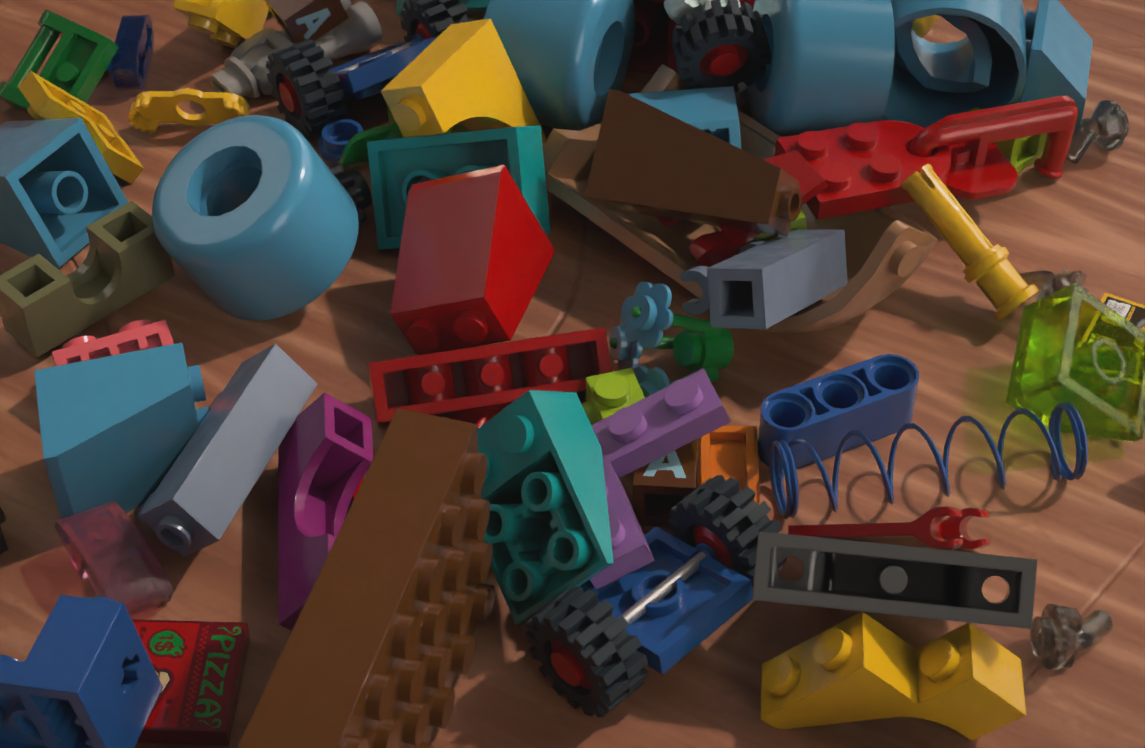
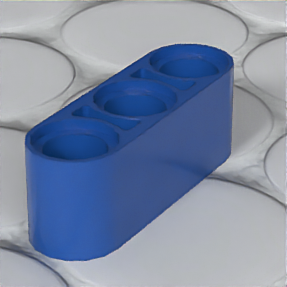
[758,354,919,469]

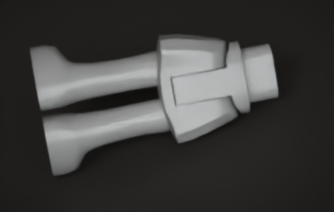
[209,0,382,99]

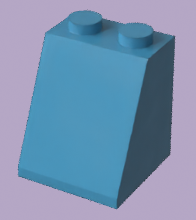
[0,118,129,268]
[34,343,209,541]

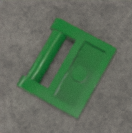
[0,10,119,112]

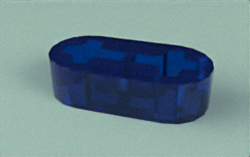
[111,15,154,88]

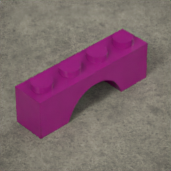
[278,392,373,631]

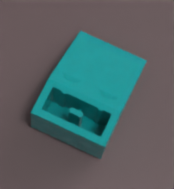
[477,390,614,625]

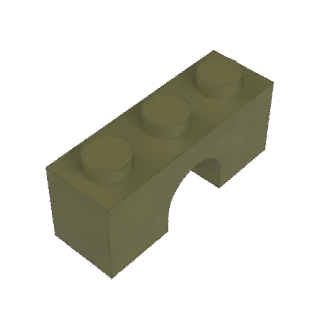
[0,201,175,358]

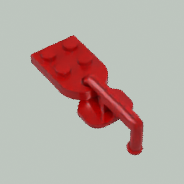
[774,96,1078,220]

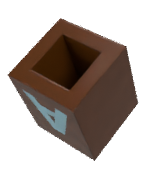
[265,0,349,44]
[632,439,698,527]

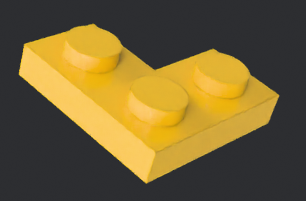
[18,71,144,184]

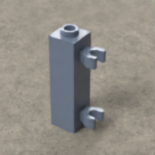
[680,230,848,329]
[136,344,318,557]

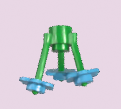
[609,282,734,398]

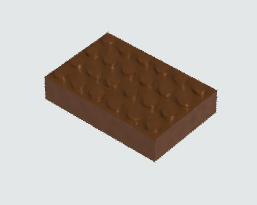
[237,408,495,748]

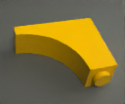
[381,18,547,146]

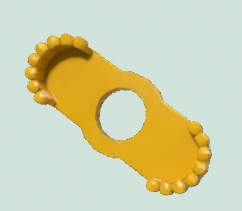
[128,88,250,134]

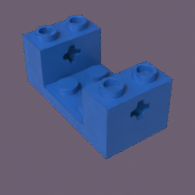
[0,595,163,748]

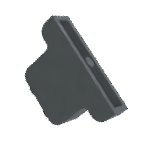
[752,531,1038,629]

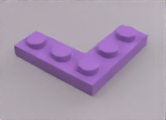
[590,368,731,590]

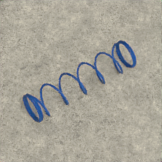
[769,402,1088,519]

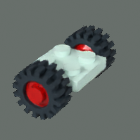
[664,0,771,92]

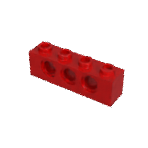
[366,327,612,423]

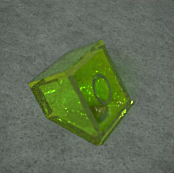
[1006,283,1145,442]

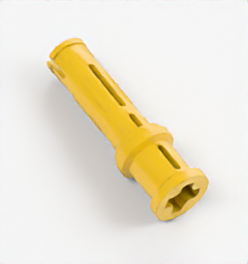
[901,163,1040,322]

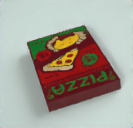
[132,619,250,745]

